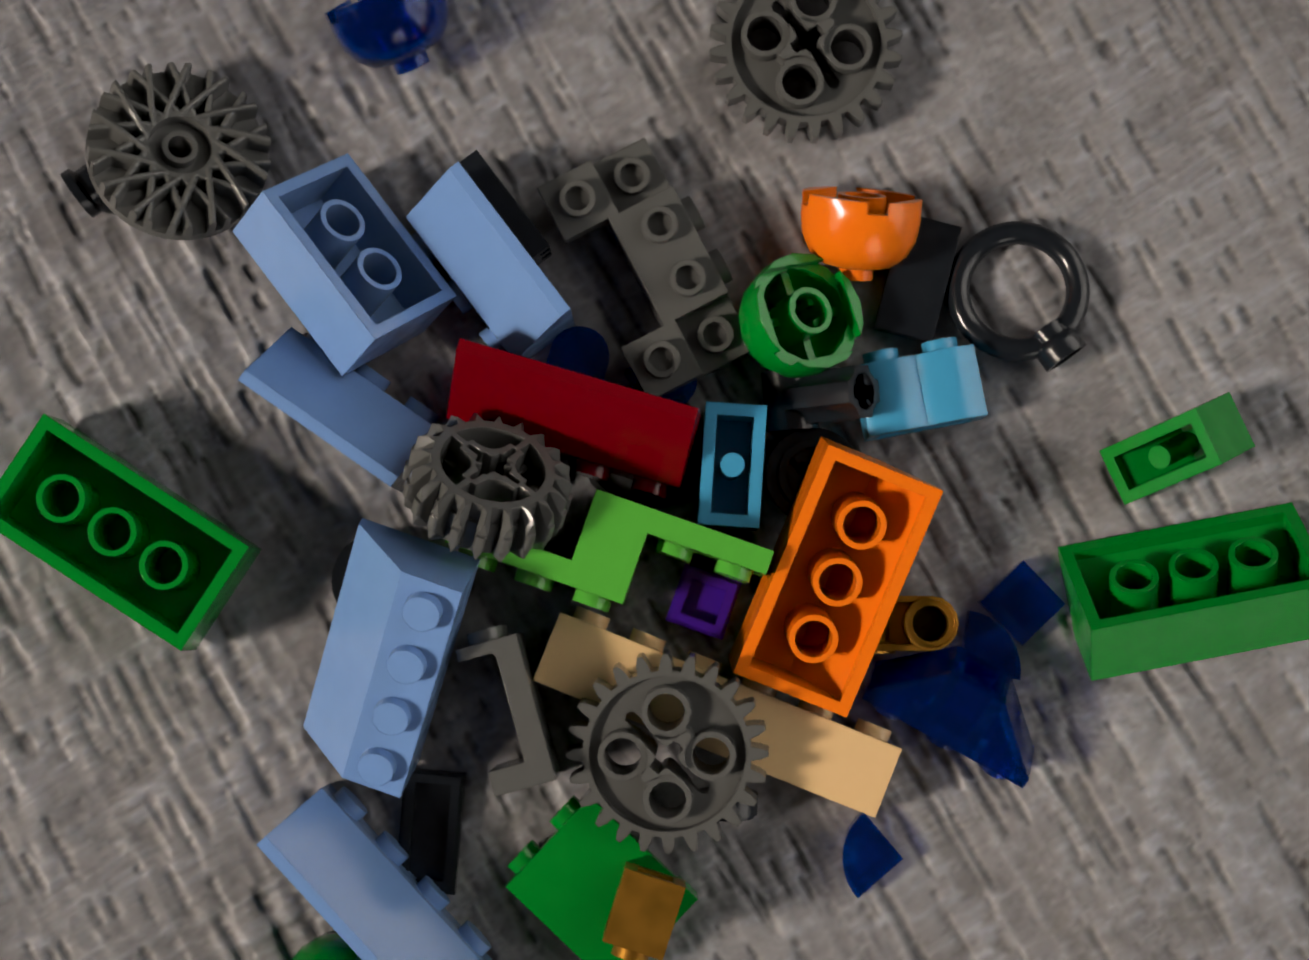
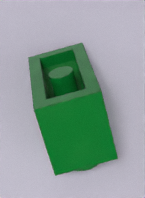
[1099,392,1255,505]

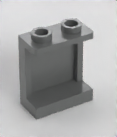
[455,625,561,797]

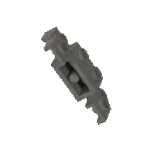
[537,137,750,397]

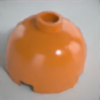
[801,186,923,282]

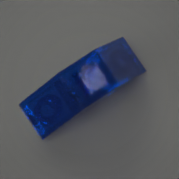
[862,646,1035,788]

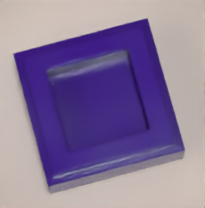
[666,563,742,640]

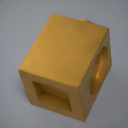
[602,861,686,960]

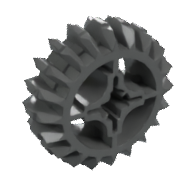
[402,412,572,563]

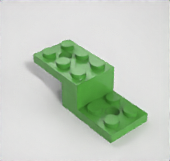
[445,489,774,612]

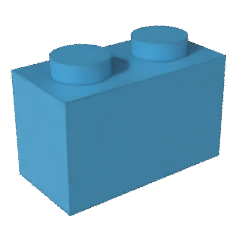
[696,401,767,531]

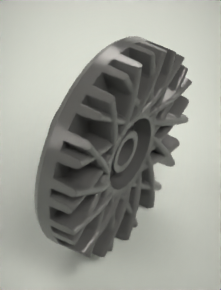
[85,62,271,240]

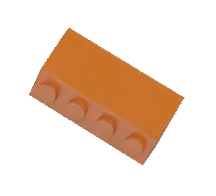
[728,436,943,718]

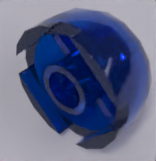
[324,0,449,75]

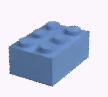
[232,153,457,376]

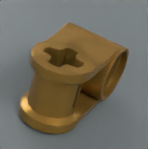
[874,596,959,654]

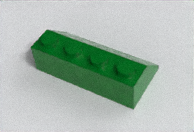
[1058,502,1309,681]

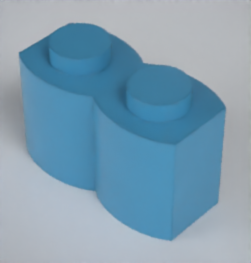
[860,337,988,442]

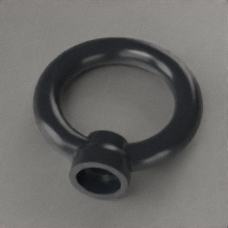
[946,221,1090,372]

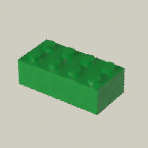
[0,413,262,651]

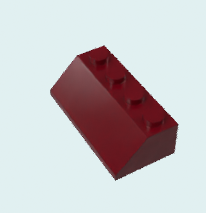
[446,338,702,499]

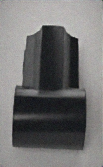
[761,365,880,433]

